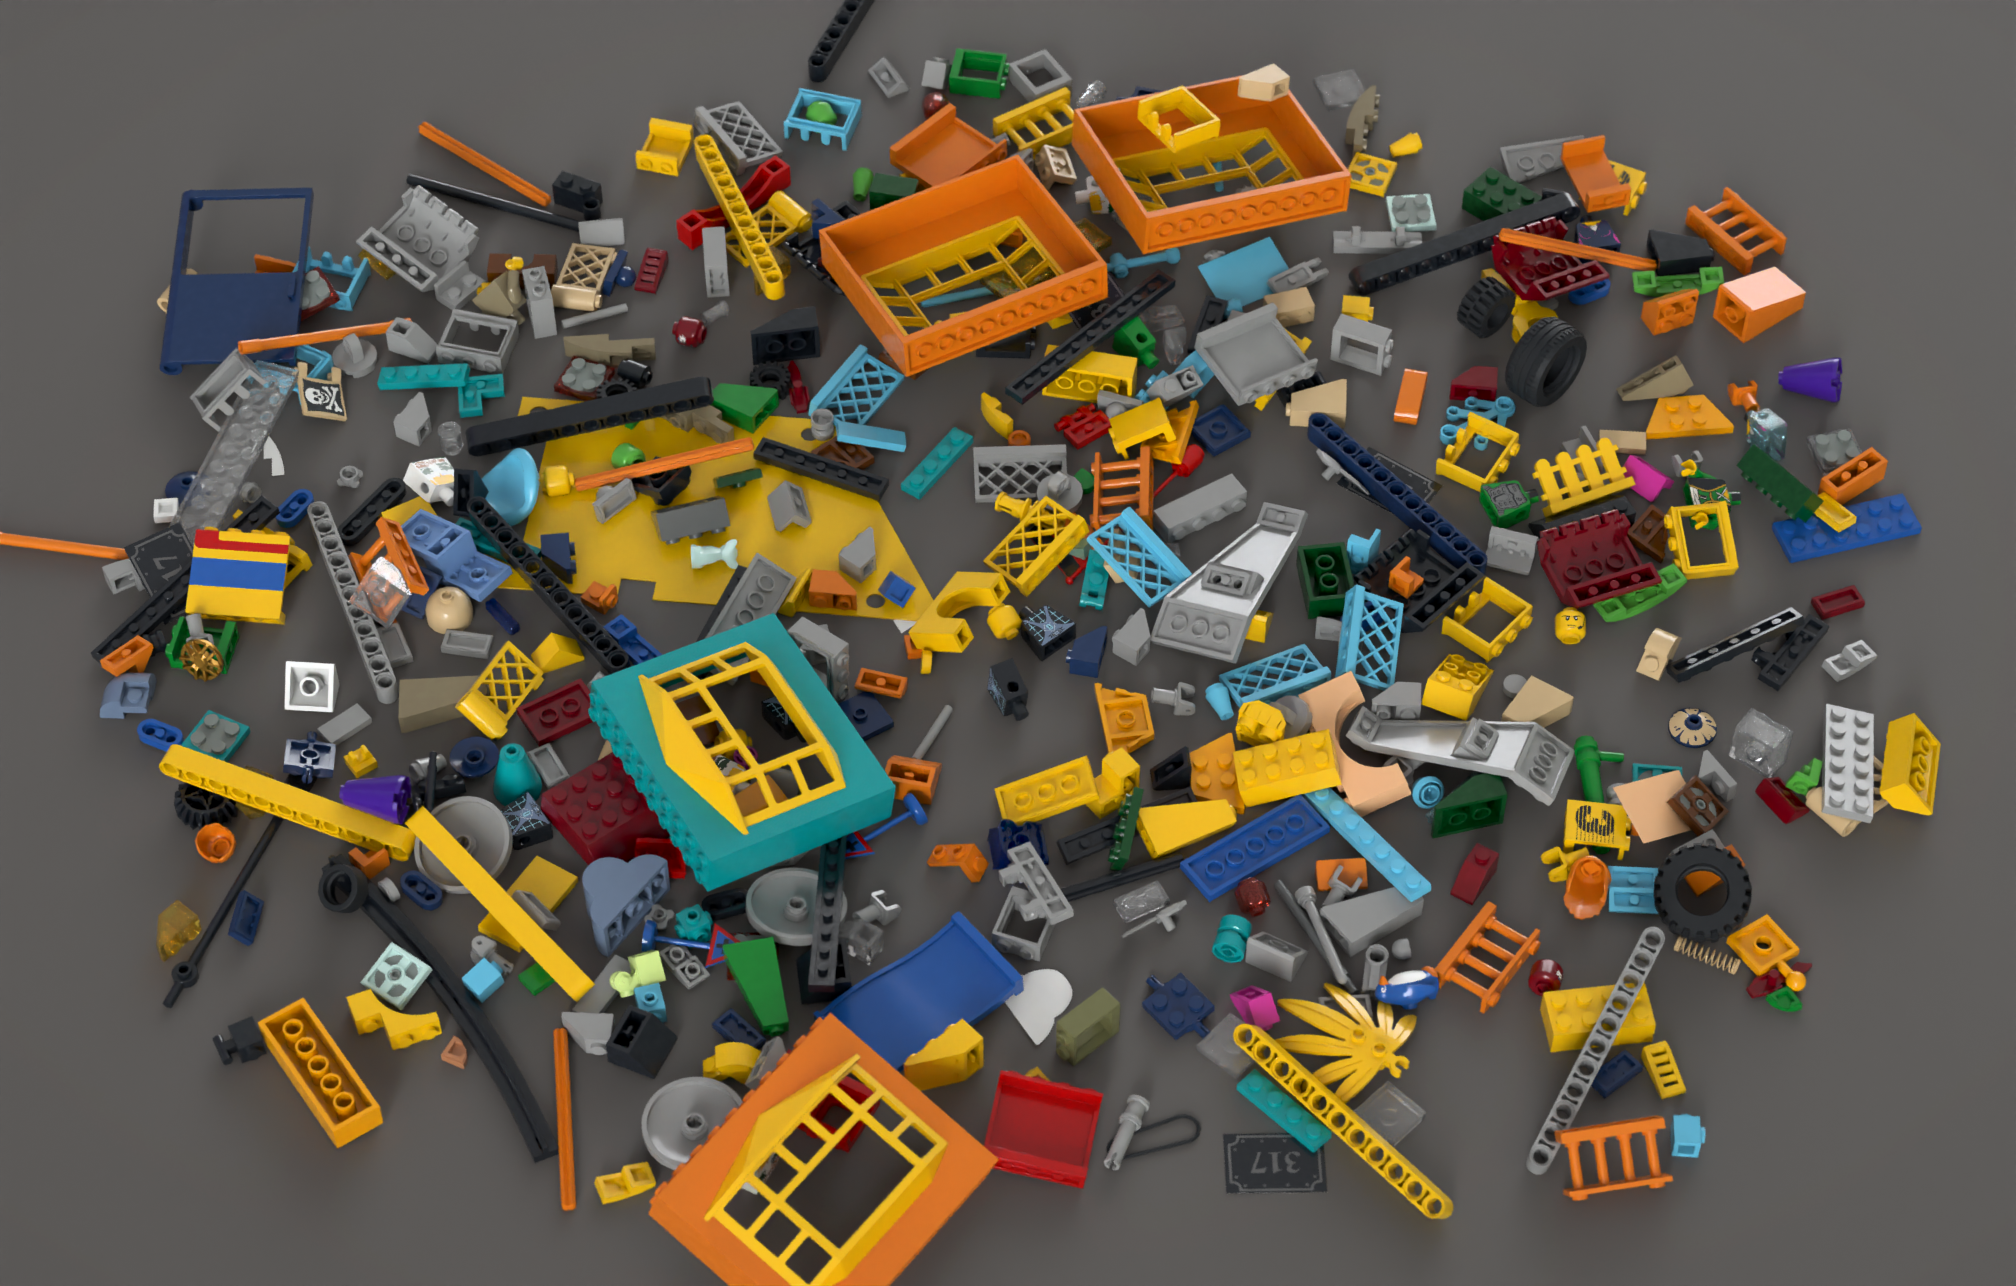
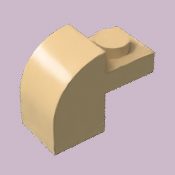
[1636,628,1682,681]

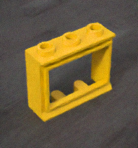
[1137,85,1221,154]
[1436,412,1521,492]
[1664,501,1739,580]
[1441,577,1533,663]

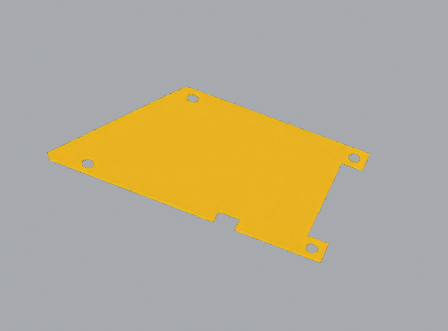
[485,397,934,621]

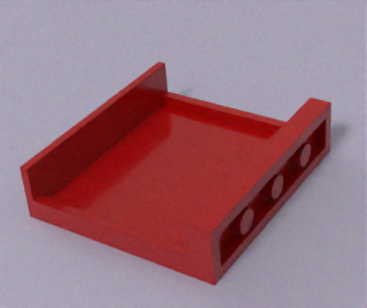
[984,1070,1103,1189]

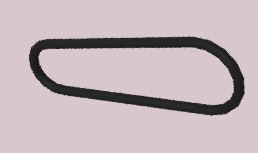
[1106,1114,1201,1160]

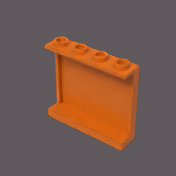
[890,103,1007,189]

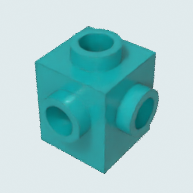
[674,904,713,949]

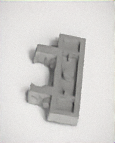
[999,842,1074,925]

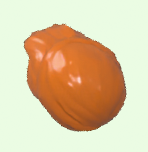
[1563,855,1612,920]

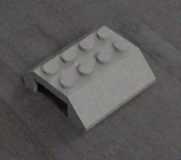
[356,185,480,292]

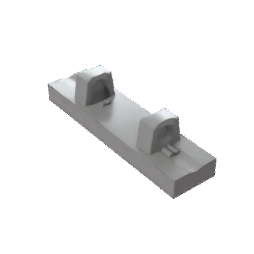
[1333,226,1422,254]

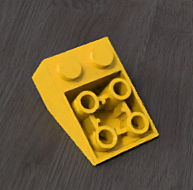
[1421,654,1494,721]
[904,1019,984,1091]

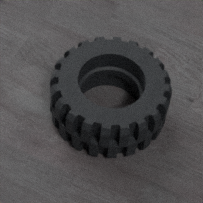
[1654,843,1752,944]

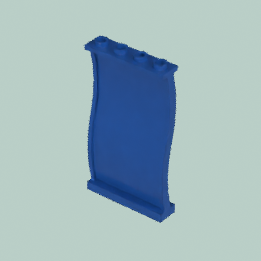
[813,911,1024,1085]

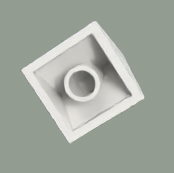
[285,661,340,712]

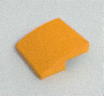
[734,774,788,817]

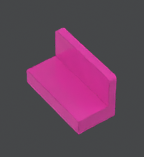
[1623,455,1675,502]

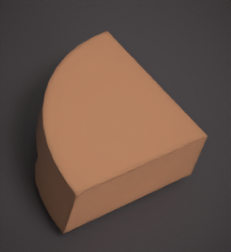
[441,1036,468,1069]

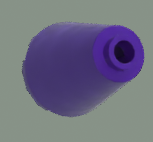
[1778,357,1843,403]
[339,775,412,824]

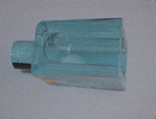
[1744,409,1788,461]

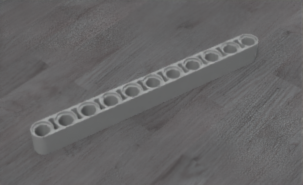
[307,501,399,704]
[1526,927,1665,1175]

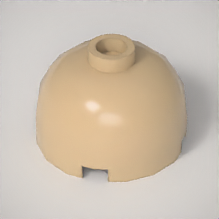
[425,586,473,634]

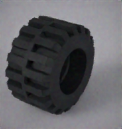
[1457,276,1516,339]

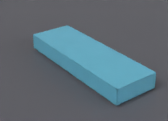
[836,421,906,452]

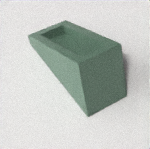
[1068,539,1092,560]

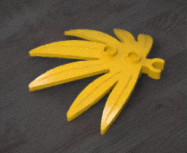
[1268,983,1417,1104]

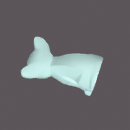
[691,539,738,569]

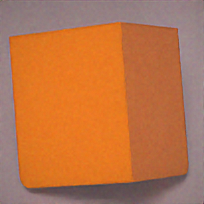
[1388,556,1424,599]
[348,847,390,879]

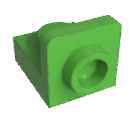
[1785,758,1823,796]

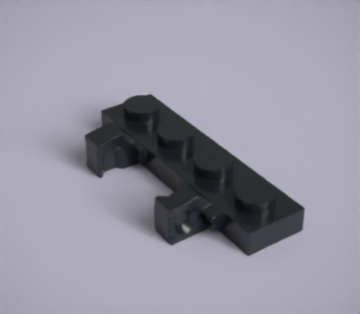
[1751,614,1829,691]

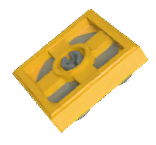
[1348,152,1397,197]

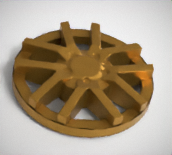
[179,639,223,682]

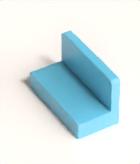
[1347,528,1381,575]

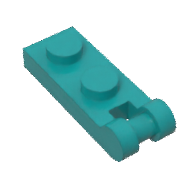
[1079,549,1109,611]

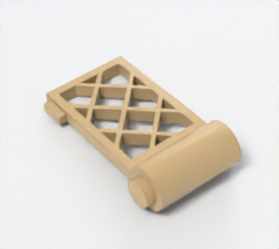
[551,243,618,312]
[1805,756,1889,837]

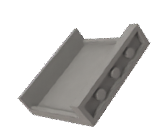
[1194,303,1318,406]

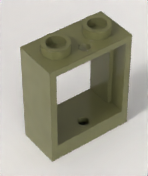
[1056,987,1120,1067]

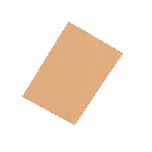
[1613,770,1691,844]

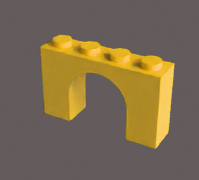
[908,572,1010,653]

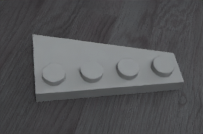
[1499,135,1585,184]

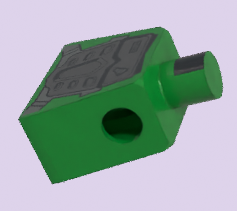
[1479,480,1539,529]

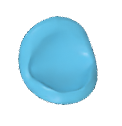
[478,448,540,527]

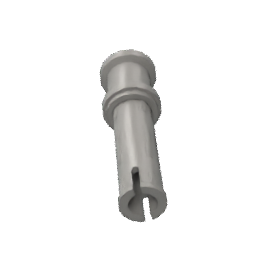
[1104,1095,1150,1170]

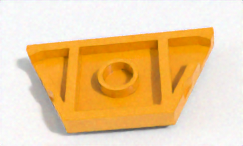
[1646,395,1734,440]
[1140,400,1199,464]
[1094,683,1154,754]
[1190,733,1245,814]

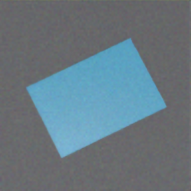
[1198,237,1289,306]

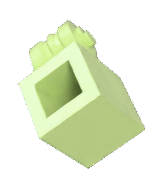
[609,950,666,998]

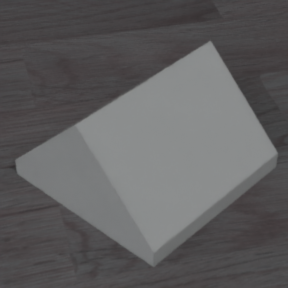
[1245,932,1309,982]

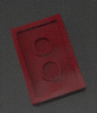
[516,678,593,747]

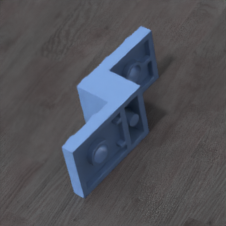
[401,509,513,602]

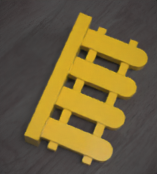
[1532,437,1636,517]

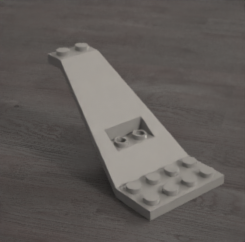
[1150,502,1308,664]
[1345,706,1575,806]

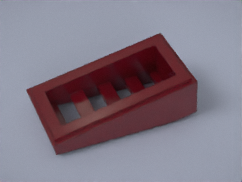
[634,248,669,294]

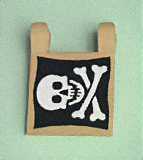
[293,362,347,421]

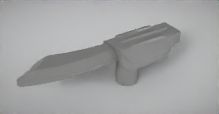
[1316,448,1369,495]
[1121,900,1187,938]

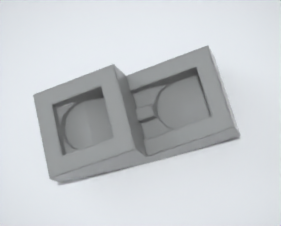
[1315,617,1363,651]
[1822,640,1878,682]

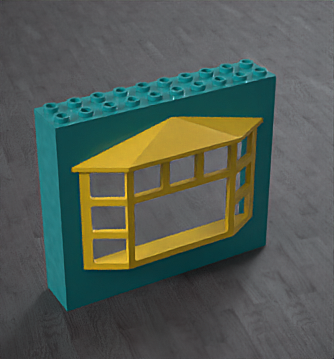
[588,613,896,892]

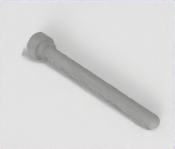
[1295,886,1348,984]

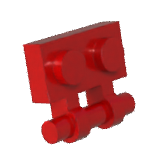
[1054,403,1112,450]

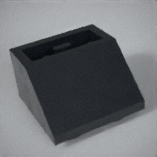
[796,939,852,1004]
[606,1005,678,1079]

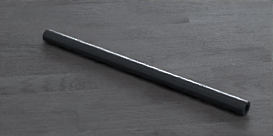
[407,174,582,232]

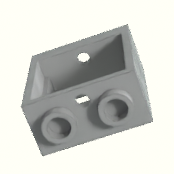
[1009,49,1072,103]
[702,227,730,298]
[522,266,557,339]
[1330,314,1394,376]
[992,886,1055,962]

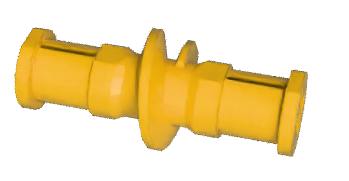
[994,491,1066,535]

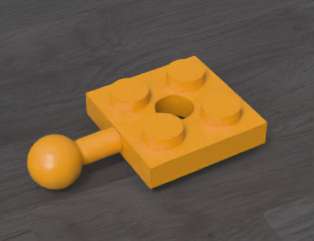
[1726,914,1806,992]

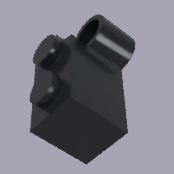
[552,171,603,221]

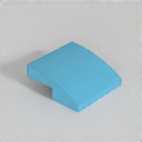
[1607,866,1658,914]

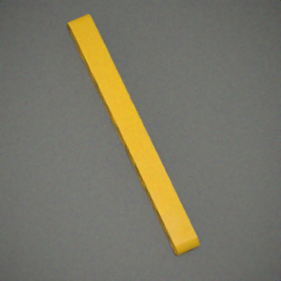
[694,134,785,300]
[159,744,416,861]
[405,806,595,1002]
[1233,1024,1453,1219]

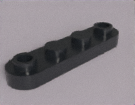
[337,478,407,546]

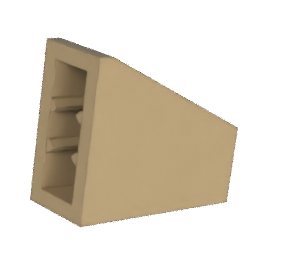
[1286,379,1347,428]
[1501,675,1574,728]

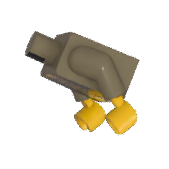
[472,257,526,326]

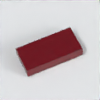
[1811,585,1865,620]

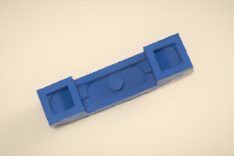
[603,614,662,665]

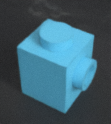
[461,958,504,1003]
[634,983,667,1023]
[1670,1114,1705,1157]

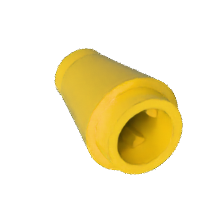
[1389,133,1423,158]

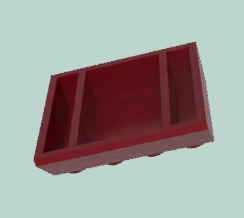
[541,752,670,865]

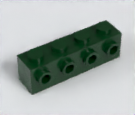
[1736,444,1824,523]

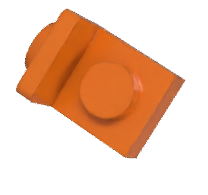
[580,581,618,615]

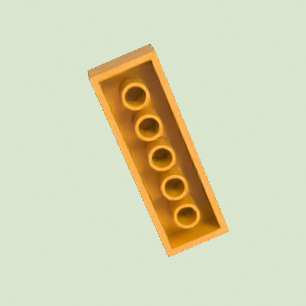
[258,997,383,1149]

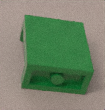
[165,617,239,674]

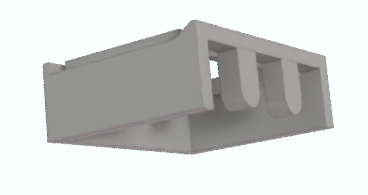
[436,309,520,374]
[189,348,266,432]
[787,616,849,702]

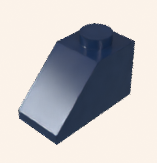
[1066,626,1108,678]

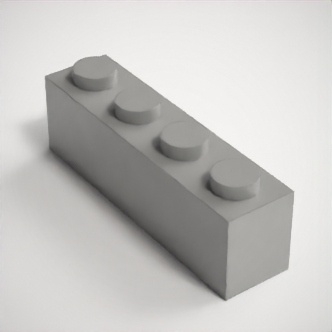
[1153,473,1247,544]

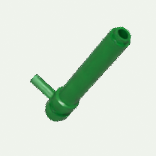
[1574,736,1624,855]

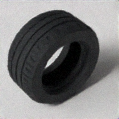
[1505,317,1587,407]

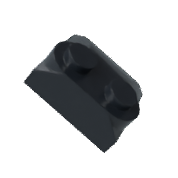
[631,456,692,506]

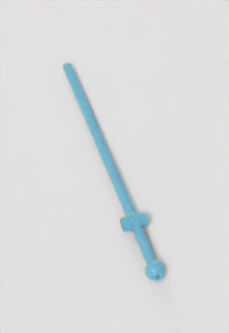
[921,247,1180,307]

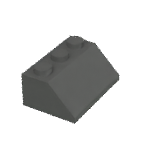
[650,496,731,545]

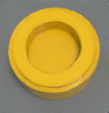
[920,650,932,674]

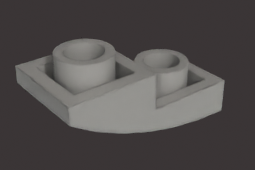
[659,944,710,989]

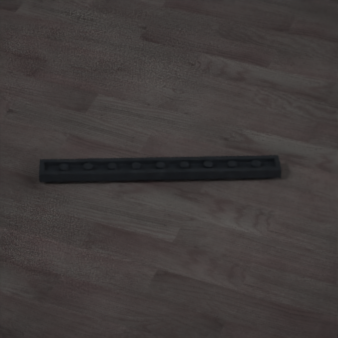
[1005,269,1175,405]
[91,496,280,664]
[808,835,848,993]

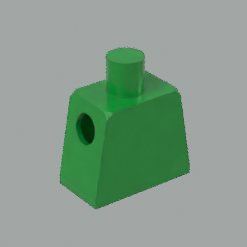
[1112,316,1159,369]

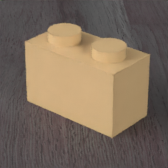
[1263,287,1315,328]

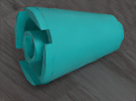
[493,743,542,806]

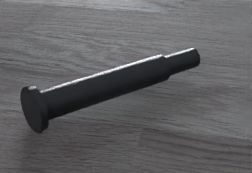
[424,751,437,812]

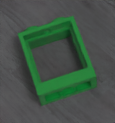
[949,48,1010,99]

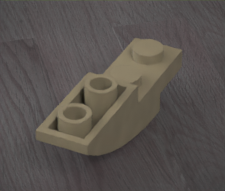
[1345,85,1380,159]
[564,334,656,368]
[660,405,734,444]

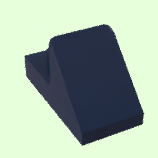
[811,198,844,239]

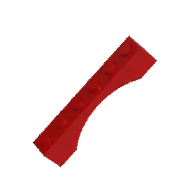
[676,155,791,250]

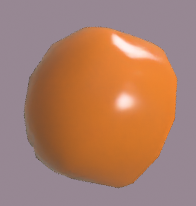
[195,823,237,863]

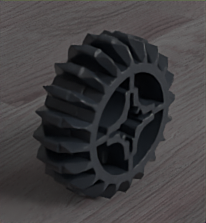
[174,782,242,830]

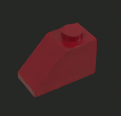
[1449,366,1498,402]
[1450,843,1499,905]

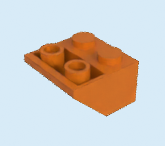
[1641,289,1699,336]
[885,755,942,805]

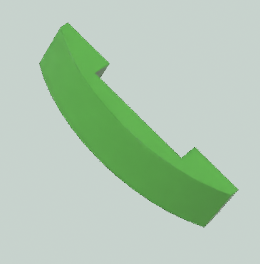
[1632,267,1724,297]
[1593,563,1687,622]

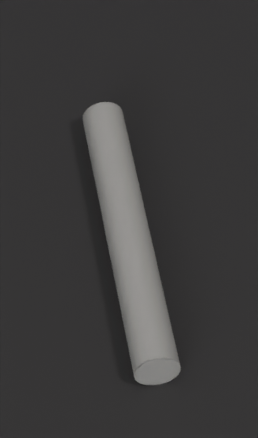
[561,303,628,329]
[912,705,953,760]

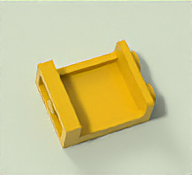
[635,118,694,176]
[1108,397,1176,460]

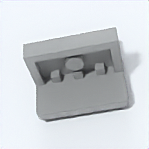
[1486,526,1539,575]

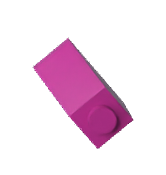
[1229,985,1280,1031]

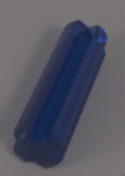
[485,598,520,635]

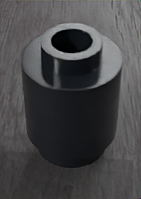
[617,359,653,388]

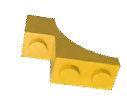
[346,989,442,1050]

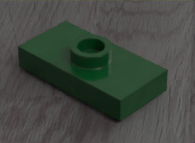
[713,467,763,488]

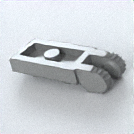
[1267,257,1329,294]

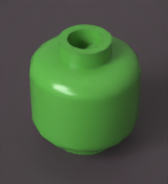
[806,101,837,133]
[611,443,646,469]

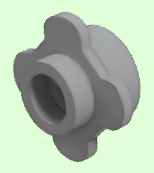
[1203,250,1225,264]
[337,466,363,488]
[644,904,674,930]

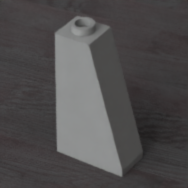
[1320,887,1424,957]

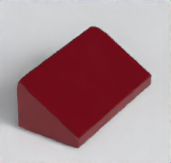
[1755,777,1810,824]

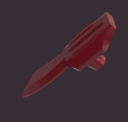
[787,361,810,413]
[1746,962,1812,999]

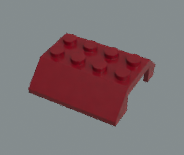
[1491,216,1610,301]
[1537,509,1662,609]

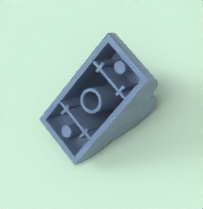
[582,854,671,958]

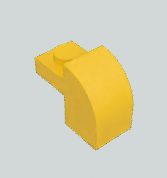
[703,1042,761,1084]

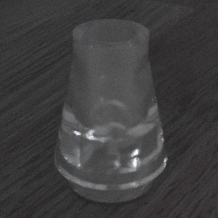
[1075,80,1107,108]

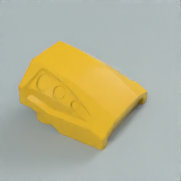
[1236,700,1286,747]

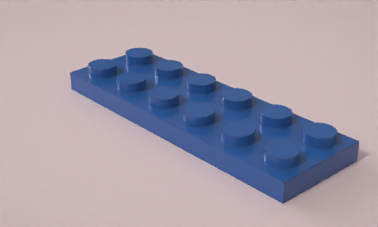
[1772,493,1922,563]
[1180,795,1330,902]

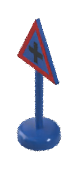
[846,793,928,859]
[642,920,740,968]

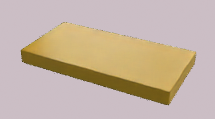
[995,755,1100,832]
[478,856,578,953]

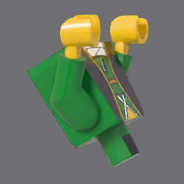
[1681,459,1741,530]

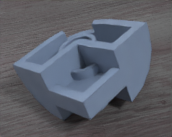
[100,673,157,719]

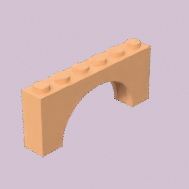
[1298,671,1411,817]

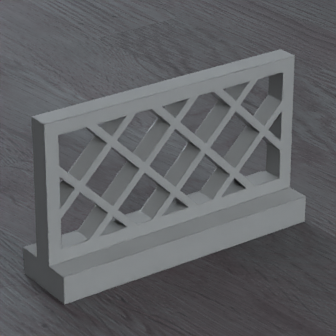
[694,101,783,176]
[973,444,1067,503]

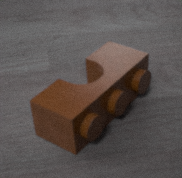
[487,253,558,289]

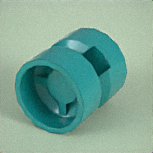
[1212,915,1252,963]

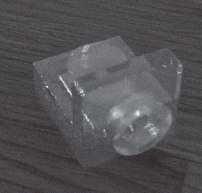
[1163,327,1187,365]

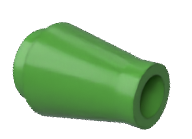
[853,168,874,201]

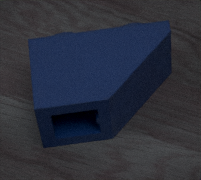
[540,532,577,584]

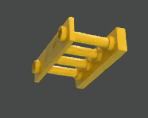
[993,87,1074,160]

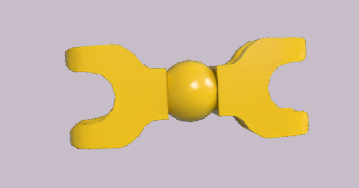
[1481,268,1558,344]

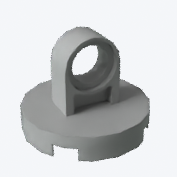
[332,333,378,378]
[1036,471,1083,514]
[1269,696,1312,739]

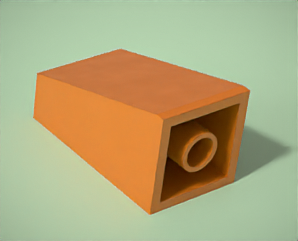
[1713,267,1806,343]

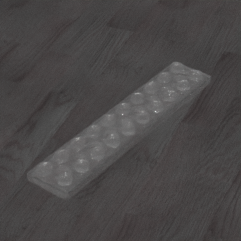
[169,360,300,548]

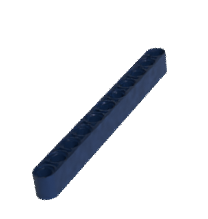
[1307,413,1488,574]

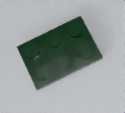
[1107,787,1144,872]

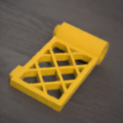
[725,191,813,268]
[455,640,545,740]

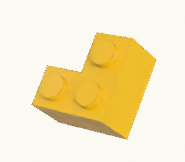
[1086,747,1140,819]

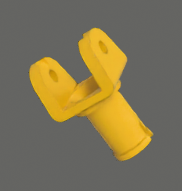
[1541,847,1589,882]

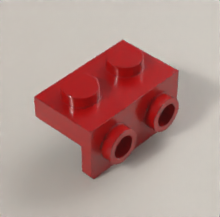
[634,837,686,879]

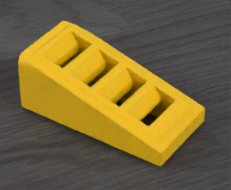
[1641,1041,1686,1100]

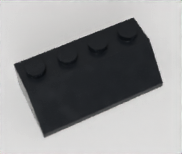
[1528,495,1636,540]

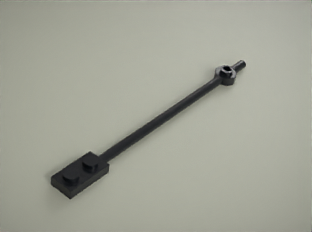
[163,773,317,1008]

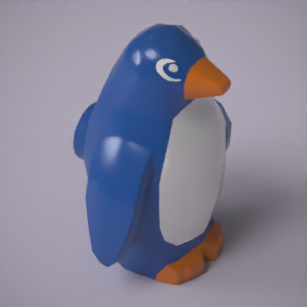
[1375,966,1439,1009]

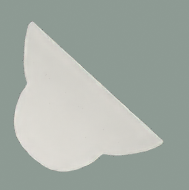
[1005,969,1072,1045]

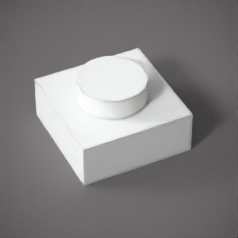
[153,498,179,523]

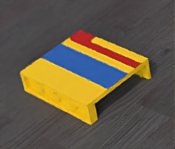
[185,527,295,625]

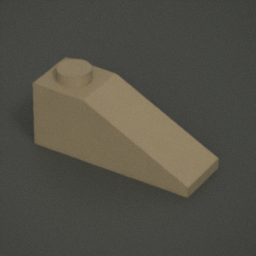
[1616,355,1693,401]

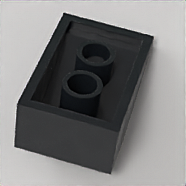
[750,306,820,365]

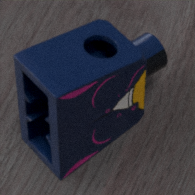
[1574,215,1621,264]

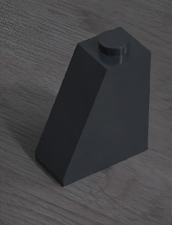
[1646,230,1714,277]

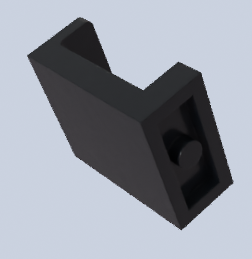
[976,326,1036,359]

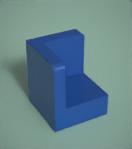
[878,570,916,608]

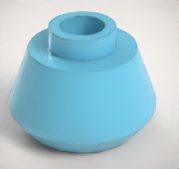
[1412,776,1444,809]

